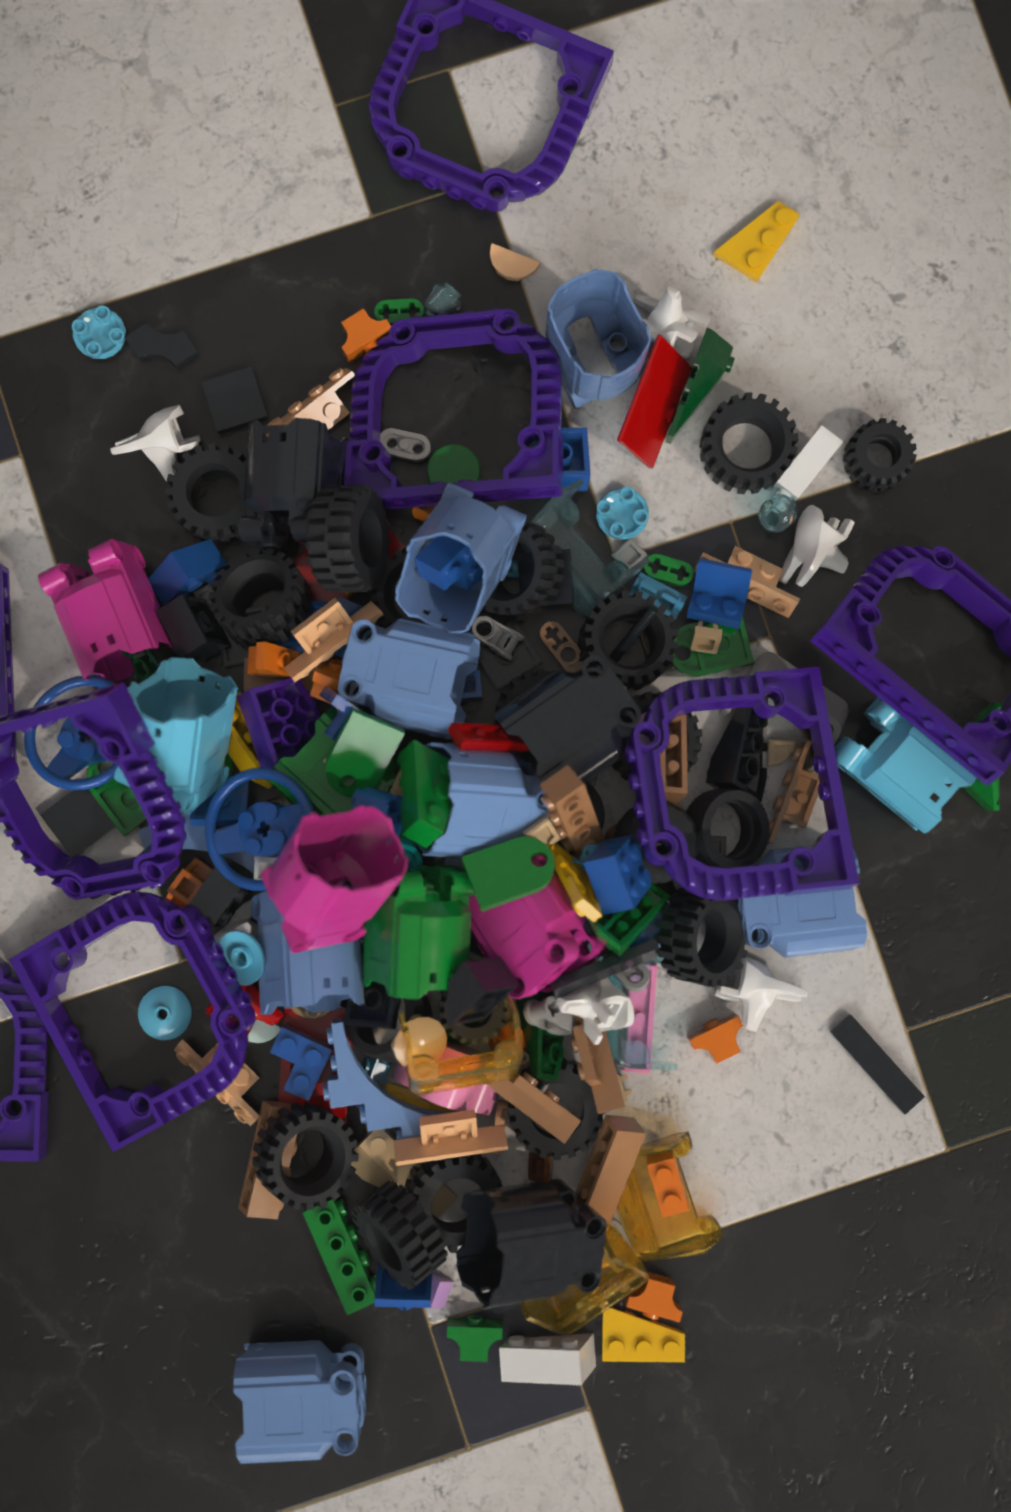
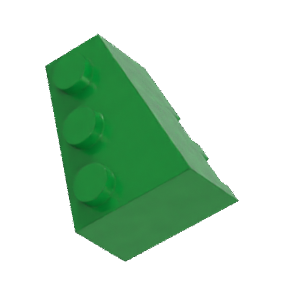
[397,740,452,848]

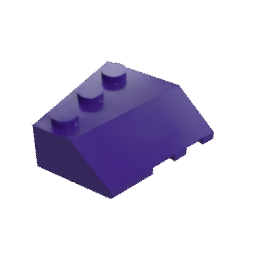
[237,678,322,769]

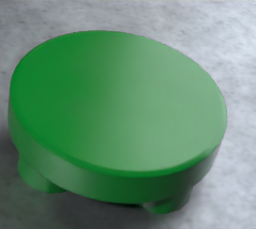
[427,444,481,484]

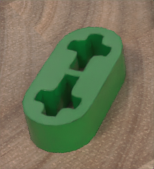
[374,298,425,326]
[643,554,694,587]

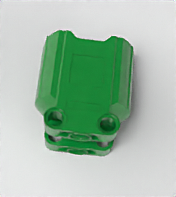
[269,706,397,816]
[362,865,474,999]

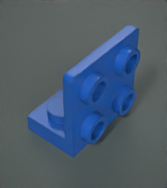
[687,558,753,629]

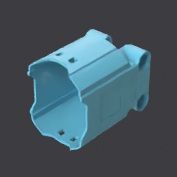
[114,657,237,815]
[834,697,977,834]

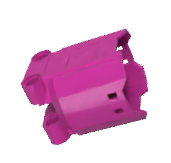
[38,539,172,682]
[261,805,409,953]
[469,855,607,999]

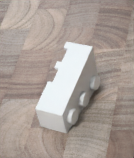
[499,1333,596,1385]

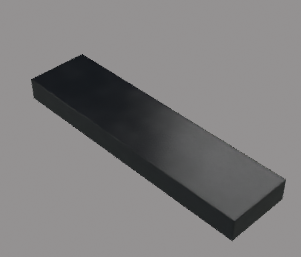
[551,939,659,998]
[830,1014,925,1115]

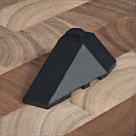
[706,697,768,802]

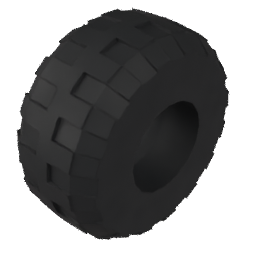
[613,801,699,884]

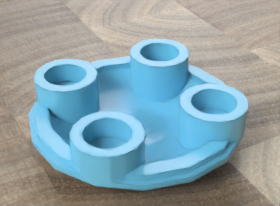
[72,306,126,359]
[596,487,649,540]

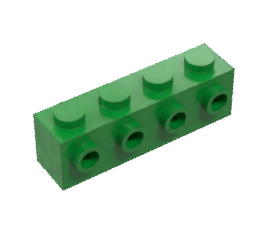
[303,1197,377,1315]

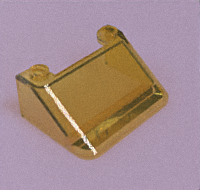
[617,1131,724,1261]

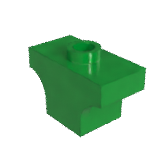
[447,1315,503,1362]

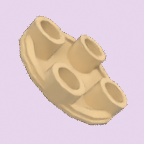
[391,1014,447,1070]

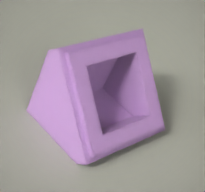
[431,1273,454,1308]

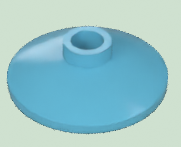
[219,931,265,985]
[138,986,192,1040]

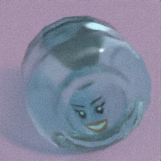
[423,282,462,317]
[759,494,798,533]

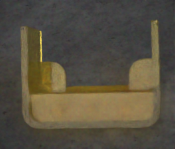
[398,996,523,1095]
[519,1224,649,1335]

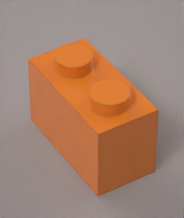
[647,1147,690,1218]

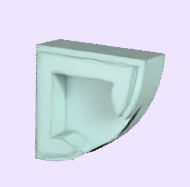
[248,1020,282,1043]

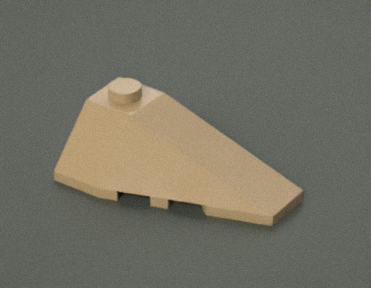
[351,1128,458,1217]

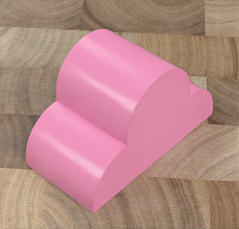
[391,1041,508,1116]

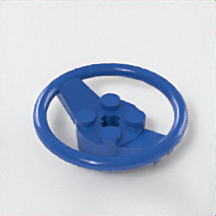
[24,675,118,790]
[205,768,314,891]

